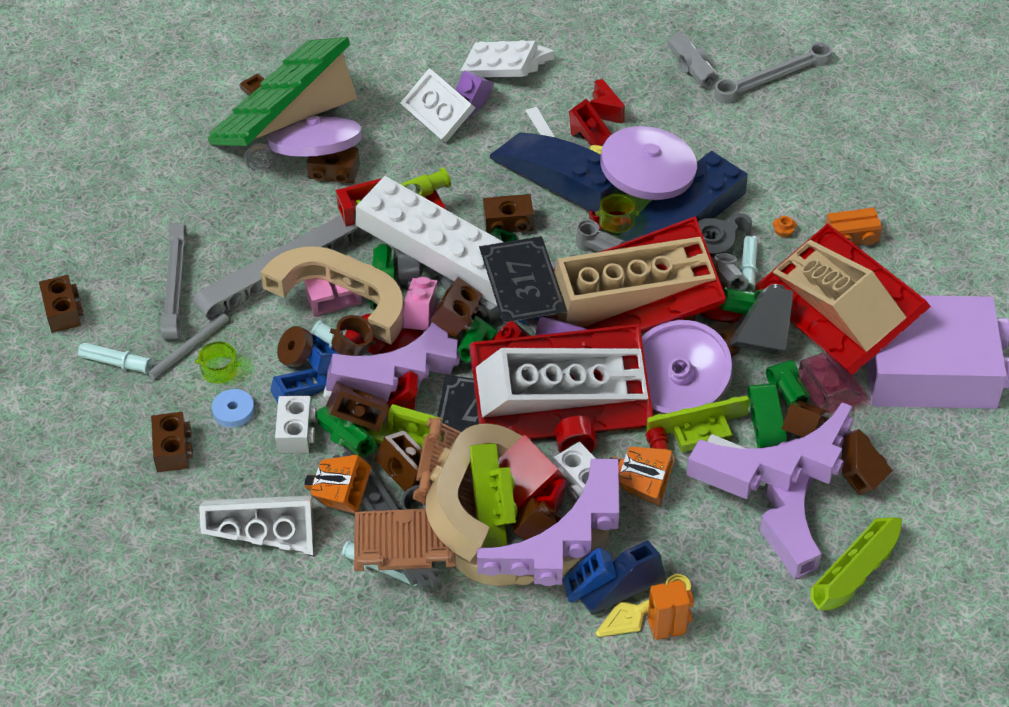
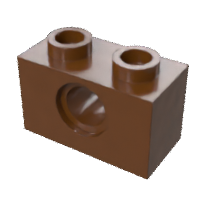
[306,147,360,184]
[483,194,534,234]
[326,382,389,432]
[375,430,422,492]

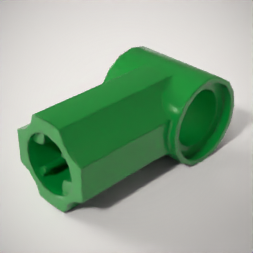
[719,287,762,316]
[457,315,497,363]
[766,360,811,406]

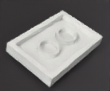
[460,40,538,77]
[400,68,475,143]

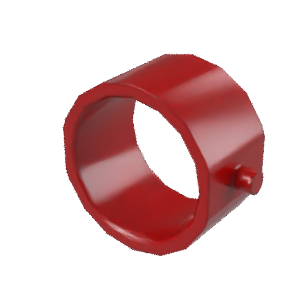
[555,416,597,453]

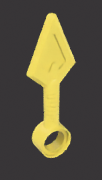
[596,574,691,637]

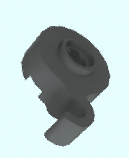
[698,213,752,259]

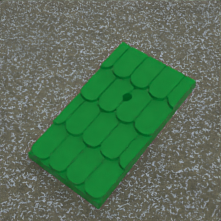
[207,37,357,146]

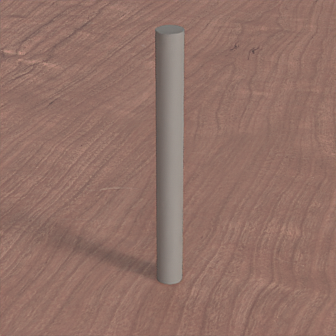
[148,313,229,380]

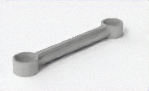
[714,42,832,104]
[161,223,187,340]

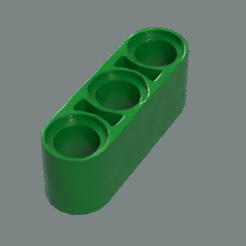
[747,383,786,448]

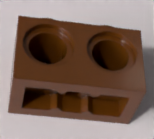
[39,275,84,333]
[430,277,482,338]
[782,401,830,437]
[151,412,193,473]

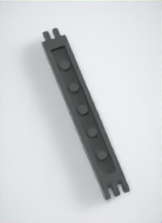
[333,451,438,591]

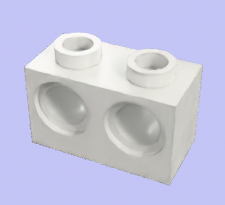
[275,396,317,453]
[554,442,596,501]

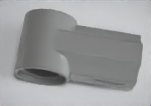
[576,219,625,252]
[715,253,748,291]

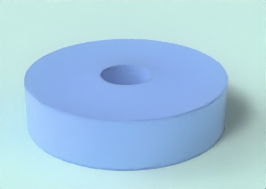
[212,389,254,427]

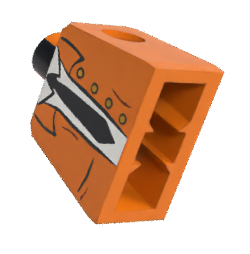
[610,447,675,506]
[304,455,372,514]

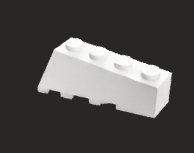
[199,495,314,555]

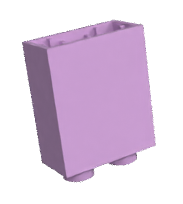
[867,295,1009,409]

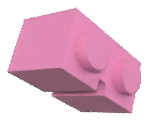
[403,277,437,330]
[304,279,362,317]

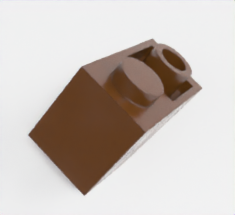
[842,429,893,495]
[512,497,564,540]

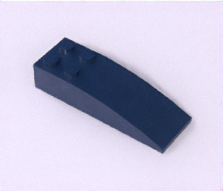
[490,132,627,215]
[618,151,748,242]

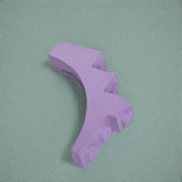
[326,299,460,402]
[687,402,854,499]
[760,429,852,579]
[477,459,619,586]

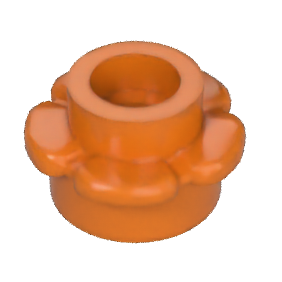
[773,216,797,237]

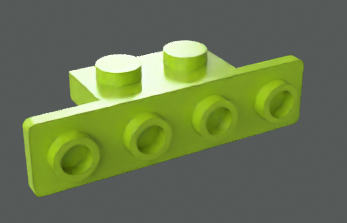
[646,396,750,453]
[362,404,442,448]
[470,443,517,548]

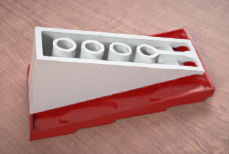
[469,324,653,440]

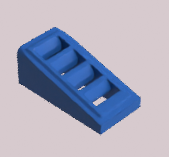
[308,334,338,374]
[270,369,327,403]
[563,547,617,603]

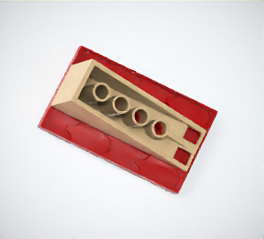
[553,216,726,334]
[755,223,931,375]

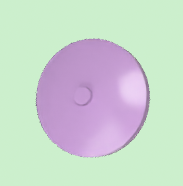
[267,116,362,156]
[600,126,697,200]
[641,320,733,414]

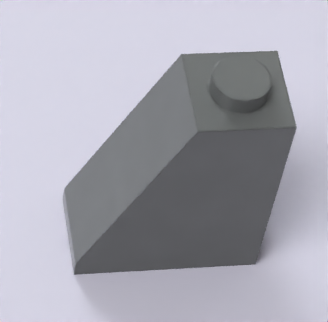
[729,284,793,354]

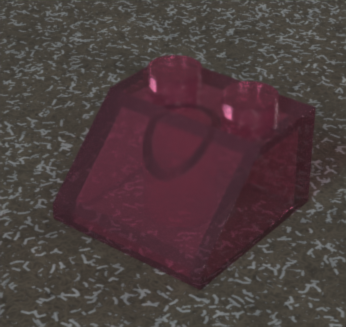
[799,352,869,414]

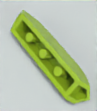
[810,517,902,611]

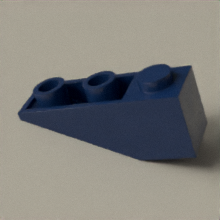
[579,540,666,615]

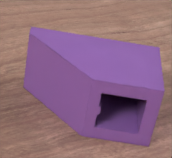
[455,70,494,120]

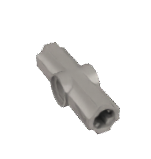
[668,32,719,88]

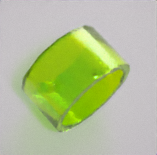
[595,194,639,233]
[195,341,242,384]

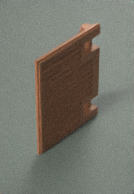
[413,417,477,519]
[354,509,456,572]

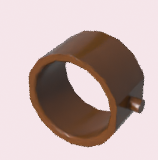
[329,315,376,356]

